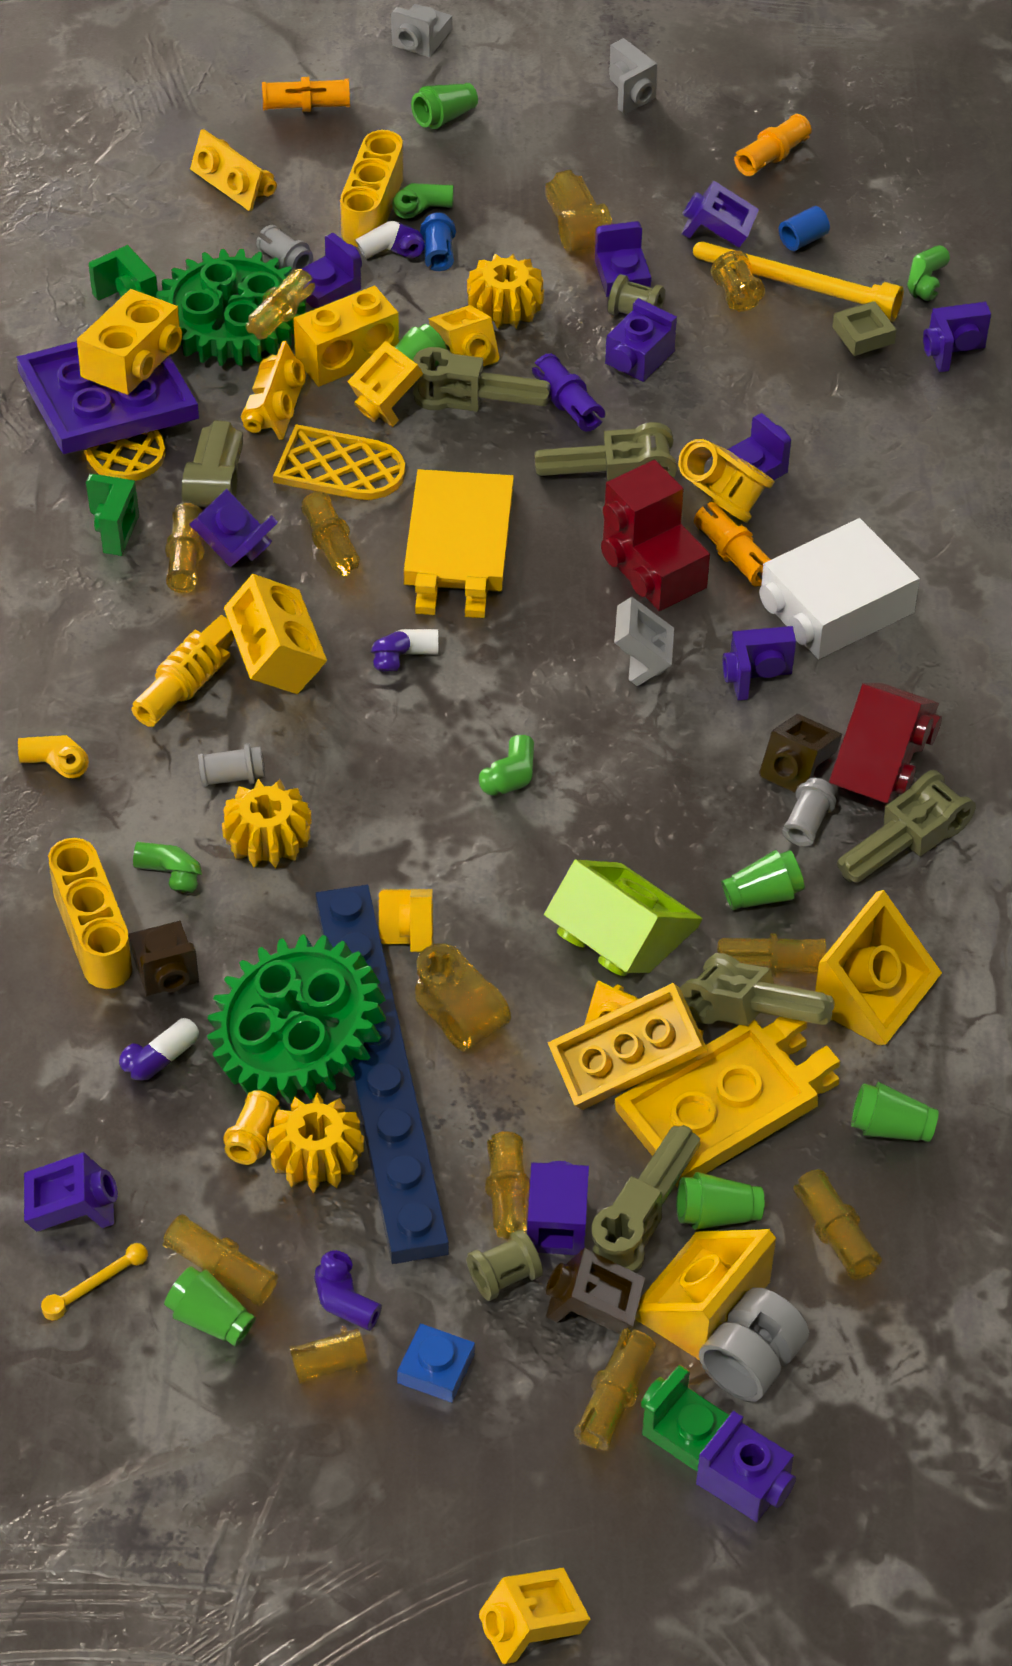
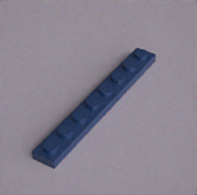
[315,884,449,1264]

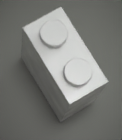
[759,518,920,660]

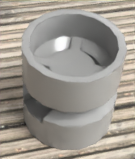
[699,1288,809,1402]

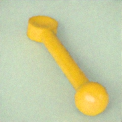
[41,1243,148,1321]

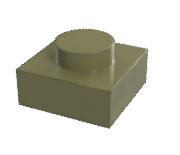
[832,301,897,356]

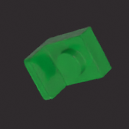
[88,245,158,300]
[86,474,140,556]
[641,1365,729,1472]

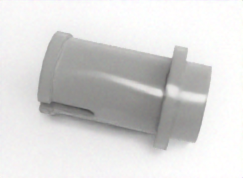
[256,225,313,273]
[198,743,265,787]
[782,778,836,847]

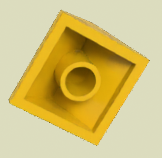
[815,890,942,1045]
[635,1229,776,1360]

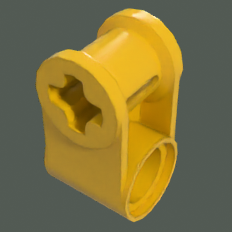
[678,439,775,523]

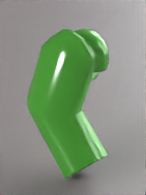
[392,183,454,219]
[907,245,950,301]
[479,735,534,796]
[133,842,202,893]

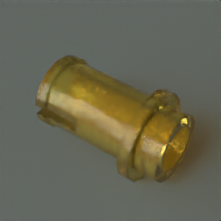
[289,1326,368,1384]

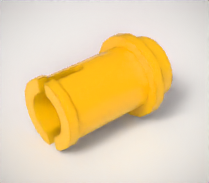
[223,1091,281,1165]

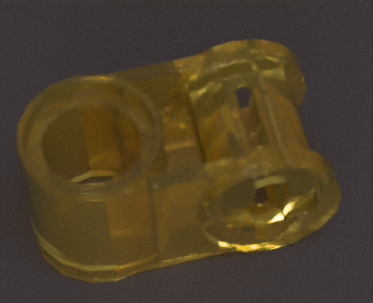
[415,943,511,1051]

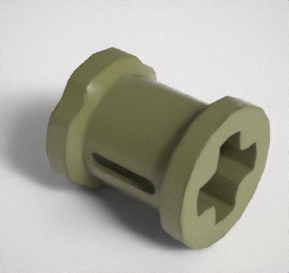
[608,274,666,316]
[466,1229,543,1301]

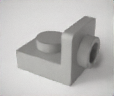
[391,4,452,58]
[609,38,657,114]
[614,597,674,686]

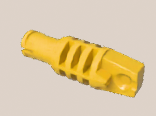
[132,615,234,727]

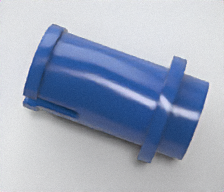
[420,213,456,271]

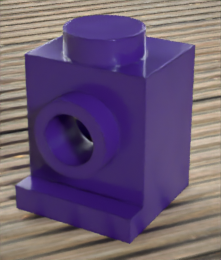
[605,298,677,382]
[696,1411,796,1523]

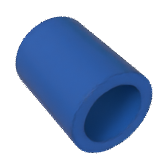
[779,206,830,251]

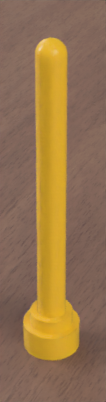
[693,242,904,322]

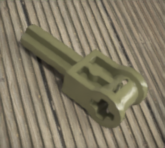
[413,347,550,412]
[534,422,677,481]
[837,770,976,883]
[680,953,835,1026]
[591,1125,700,1273]

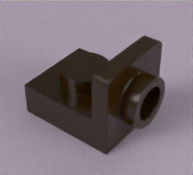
[759,713,842,793]
[128,920,199,996]
[546,1248,645,1335]

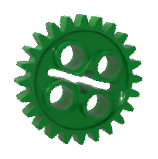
[156,249,306,366]
[207,934,386,1103]

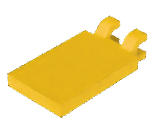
[404,469,514,618]
[615,1017,840,1188]

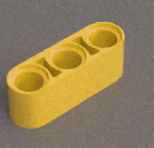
[340,130,403,247]
[48,838,132,989]

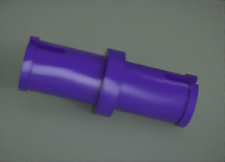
[532,353,605,432]

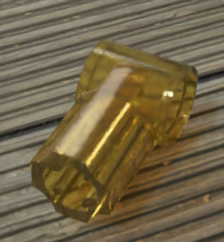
[545,170,613,252]

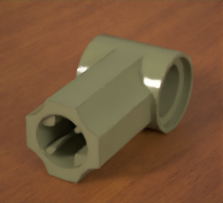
[182,420,243,508]

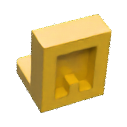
[428,305,500,366]
[347,341,423,427]
[379,889,433,952]
[479,1567,591,1664]

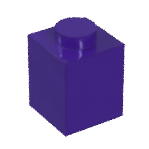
[527,1161,589,1255]

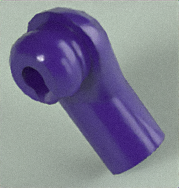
[314,1250,382,1331]

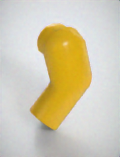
[18,735,89,778]

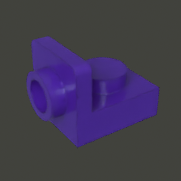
[682,181,759,248]
[595,221,651,297]
[292,233,362,309]
[923,302,991,373]
[727,413,791,480]
[189,488,278,567]
[722,626,796,701]
[24,1152,118,1232]

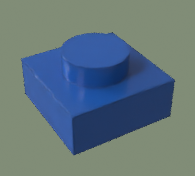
[397,1323,475,1403]

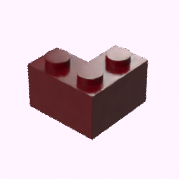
[601,459,710,612]
[829,683,942,804]

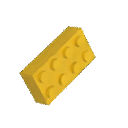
[548,983,708,1110]

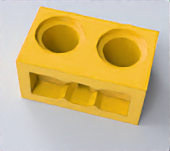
[294,285,399,387]
[77,289,182,395]
[224,574,327,694]

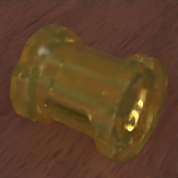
[710,250,765,312]

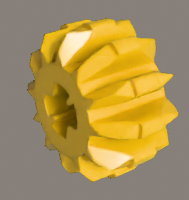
[467,253,544,329]
[222,779,312,869]
[267,1092,364,1193]

